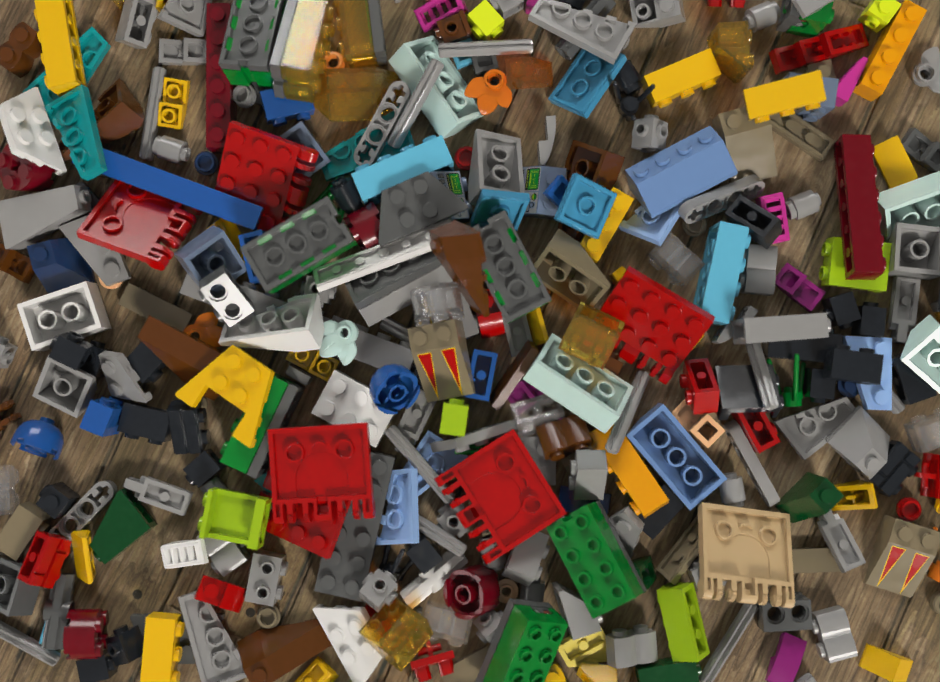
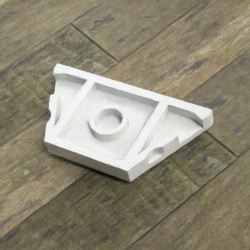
[0,87,67,176]
[312,604,388,682]

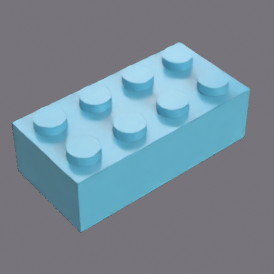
[351,135,454,205]
[693,221,751,326]

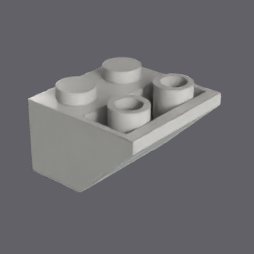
[629,0,686,28]

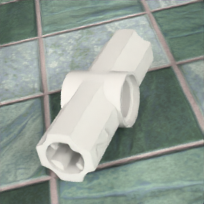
[400,550,468,609]

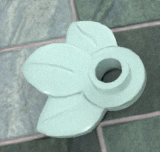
[319,320,359,366]

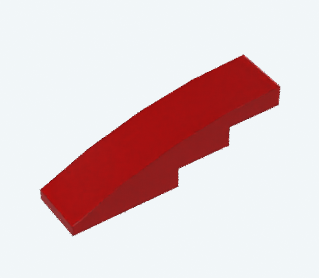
[769,23,869,75]

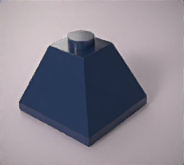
[27,238,96,294]

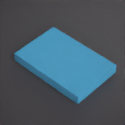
[548,49,627,119]

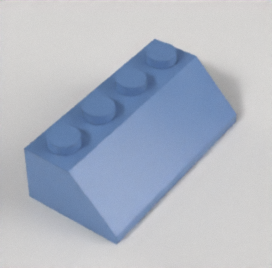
[625,126,738,218]
[626,403,727,510]

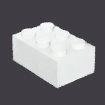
[17,281,111,351]
[311,370,395,448]

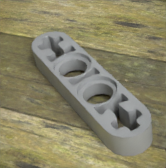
[353,81,411,166]
[678,174,765,224]
[723,419,780,507]
[48,480,118,541]

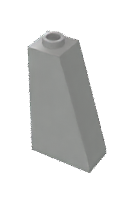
[0,185,92,250]
[732,313,831,345]

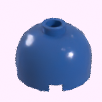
[369,364,420,414]
[10,417,64,460]

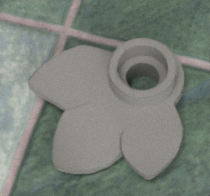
[911,47,940,94]

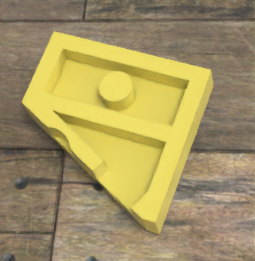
[558,626,607,667]

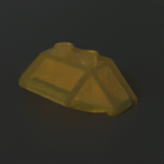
[306,67,402,122]

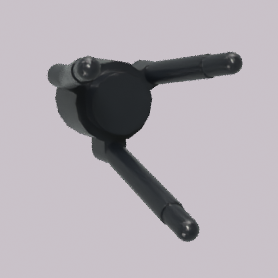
[613,81,655,122]
[379,545,414,583]

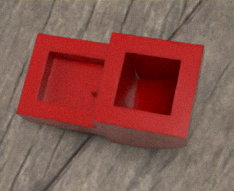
[476,289,505,339]
[194,574,247,613]

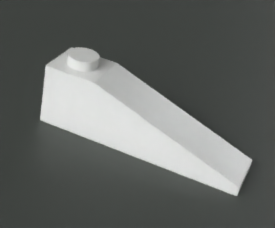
[218,293,325,352]

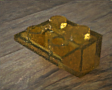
[707,21,754,83]
[558,301,625,370]
[359,598,434,672]

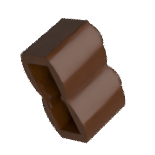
[0,22,42,78]
[536,414,592,461]

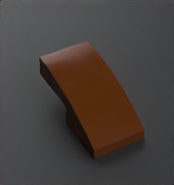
[0,242,35,284]

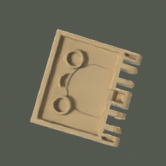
[697,502,795,608]

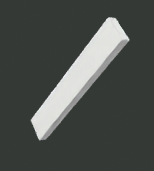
[313,219,451,292]

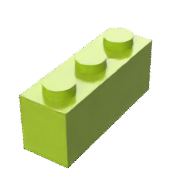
[439,397,469,437]
[656,582,710,662]

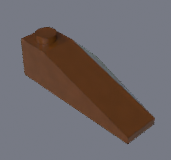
[58,78,144,162]
[558,139,625,241]
[429,220,489,317]
[137,315,223,401]
[237,618,332,682]

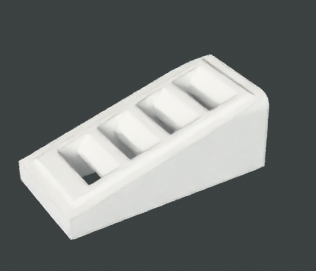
[160,539,209,569]

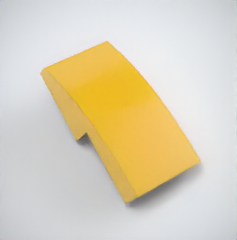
[157,77,190,130]
[285,349,340,382]

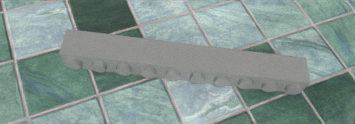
[179,274,414,370]

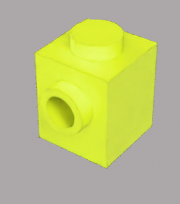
[467,0,505,41]
[857,0,902,33]

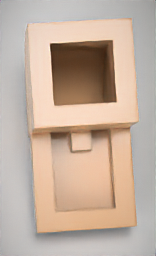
[671,398,725,448]

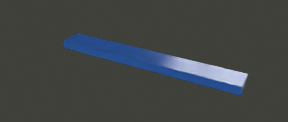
[71,148,264,231]

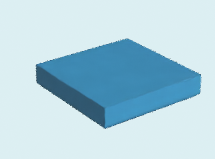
[554,173,617,239]
[470,189,530,231]

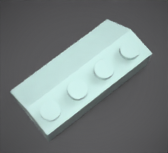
[388,35,483,139]
[878,171,940,243]
[900,314,940,393]
[523,333,634,434]

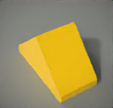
[831,480,878,511]
[858,643,913,682]
[576,664,617,682]

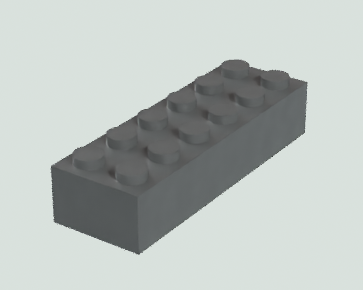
[314,449,397,602]

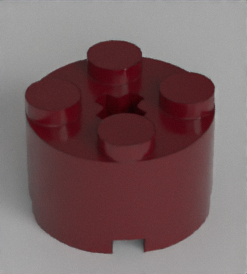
[0,144,55,192]
[343,201,380,251]
[443,564,500,620]
[63,608,109,660]

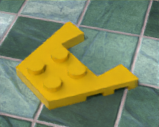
[175,345,275,448]

